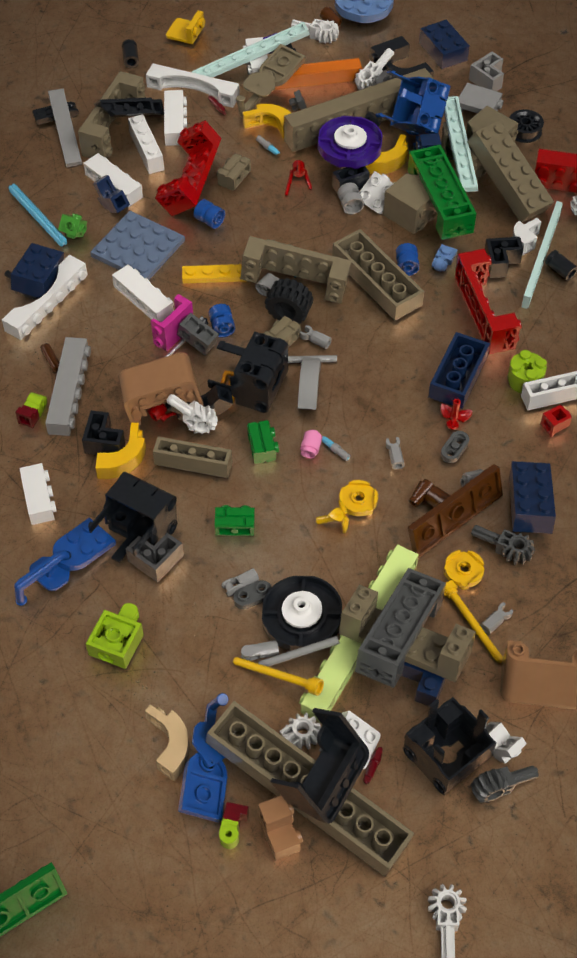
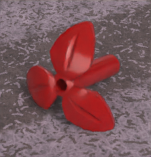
[440,399,473,430]

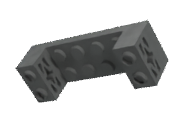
[355,568,446,688]

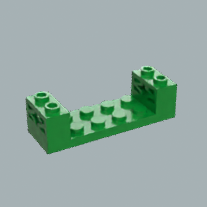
[408,145,477,240]

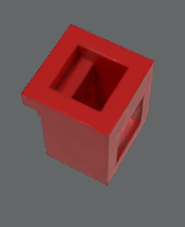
[540,404,572,437]

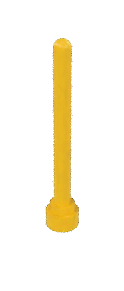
[444,580,503,663]
[233,657,324,696]

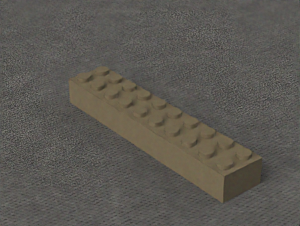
[284,68,434,152]
[206,701,415,877]

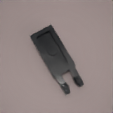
[32,102,79,125]

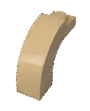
[145,704,189,781]

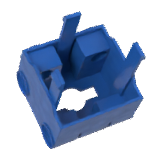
[375,71,451,136]

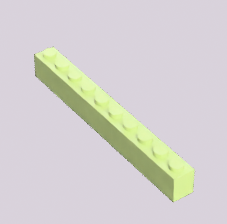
[299,544,419,723]

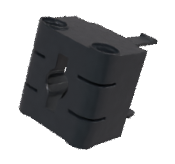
[208,331,289,413]
[88,472,178,563]
[403,697,497,795]

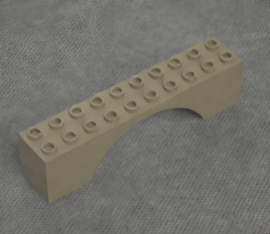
[383,106,518,234]

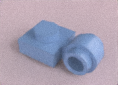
[432,244,458,272]

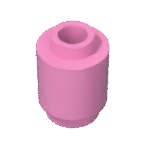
[300,430,322,459]

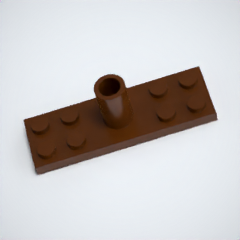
[408,464,503,558]

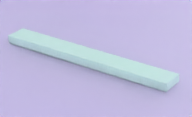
[191,22,310,78]
[444,96,478,192]
[521,201,563,309]

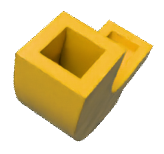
[243,104,291,138]
[365,134,408,175]
[96,422,146,479]

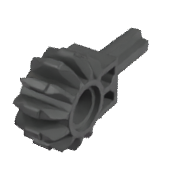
[471,525,535,565]
[470,766,539,803]

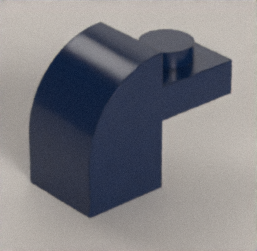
[93,175,130,213]

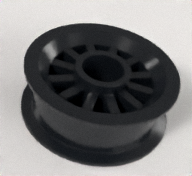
[509,109,544,143]

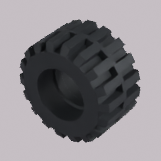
[265,278,314,324]

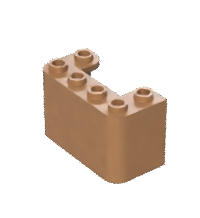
[118,353,204,425]

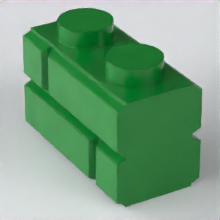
[247,420,279,464]
[215,505,255,536]

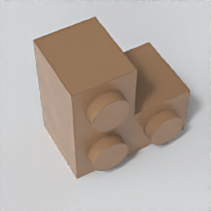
[258,796,303,861]

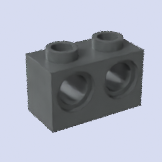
[177,313,219,355]

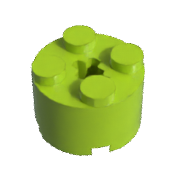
[507,350,547,393]

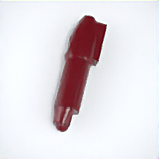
[208,96,226,115]
[363,747,383,784]

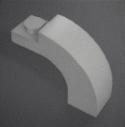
[298,357,321,410]

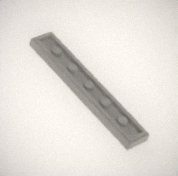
[48,88,82,168]

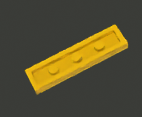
[182,264,245,284]

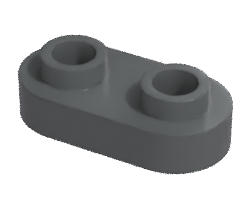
[441,431,469,463]
[233,580,272,609]

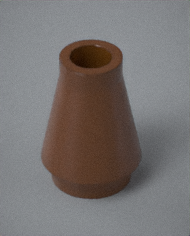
[320,6,342,27]
[408,479,434,507]

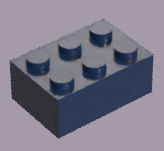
[419,19,470,70]
[11,243,64,298]

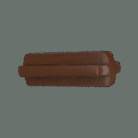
[40,343,60,373]

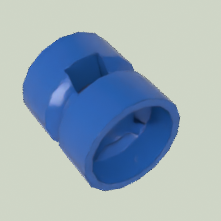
[194,199,225,229]
[396,243,420,276]
[208,304,235,338]

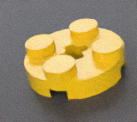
[339,480,378,516]
[444,550,484,590]

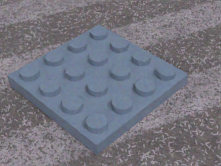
[90,211,185,280]

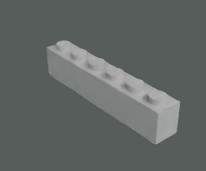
[45,337,91,436]

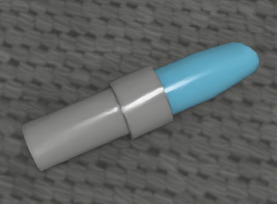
[256,135,280,155]
[322,436,351,461]

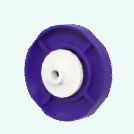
[318,116,383,169]

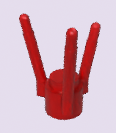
[285,160,312,196]
[148,404,177,422]

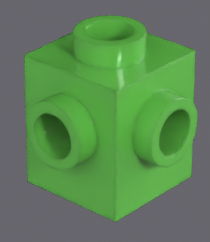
[58,213,87,239]

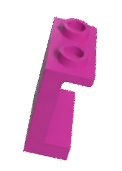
[151,294,193,351]

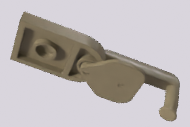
[236,44,306,117]

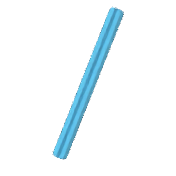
[8,184,67,247]

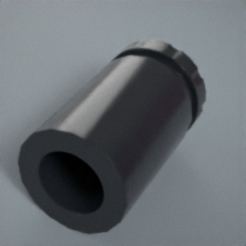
[122,39,139,68]
[545,250,577,281]

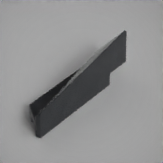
[94,97,164,117]

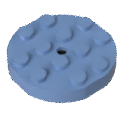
[334,0,394,23]

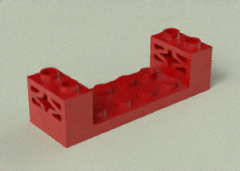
[155,120,222,216]
[455,249,522,355]

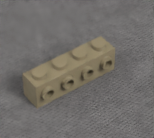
[153,436,233,478]

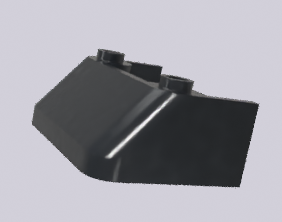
[270,708,369,824]

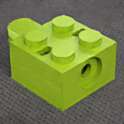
[86,603,144,669]

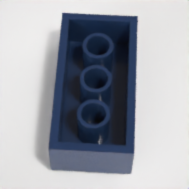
[428,332,490,409]
[509,461,556,534]

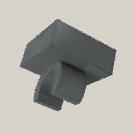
[289,90,307,111]

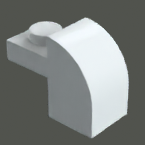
[512,218,541,256]
[486,722,527,764]

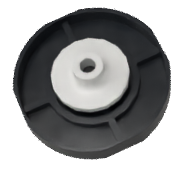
[262,576,342,651]

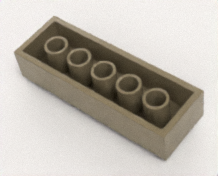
[467,120,554,223]
[332,229,424,321]

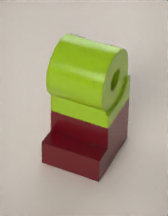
[15,392,47,428]
[219,802,249,849]

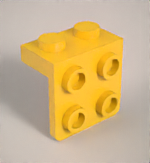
[166,10,205,45]

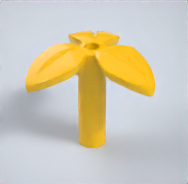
[316,500,349,533]

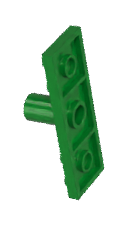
[0,862,68,937]

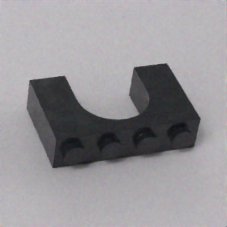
[369,36,434,78]

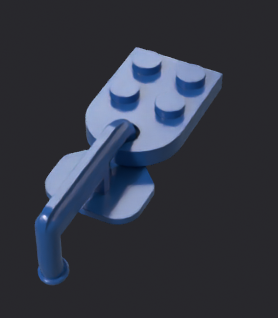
[14,518,116,606]
[178,693,229,823]

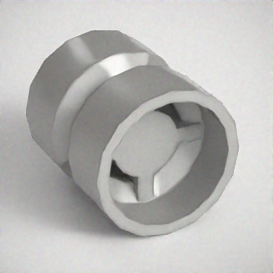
[338,182,364,215]

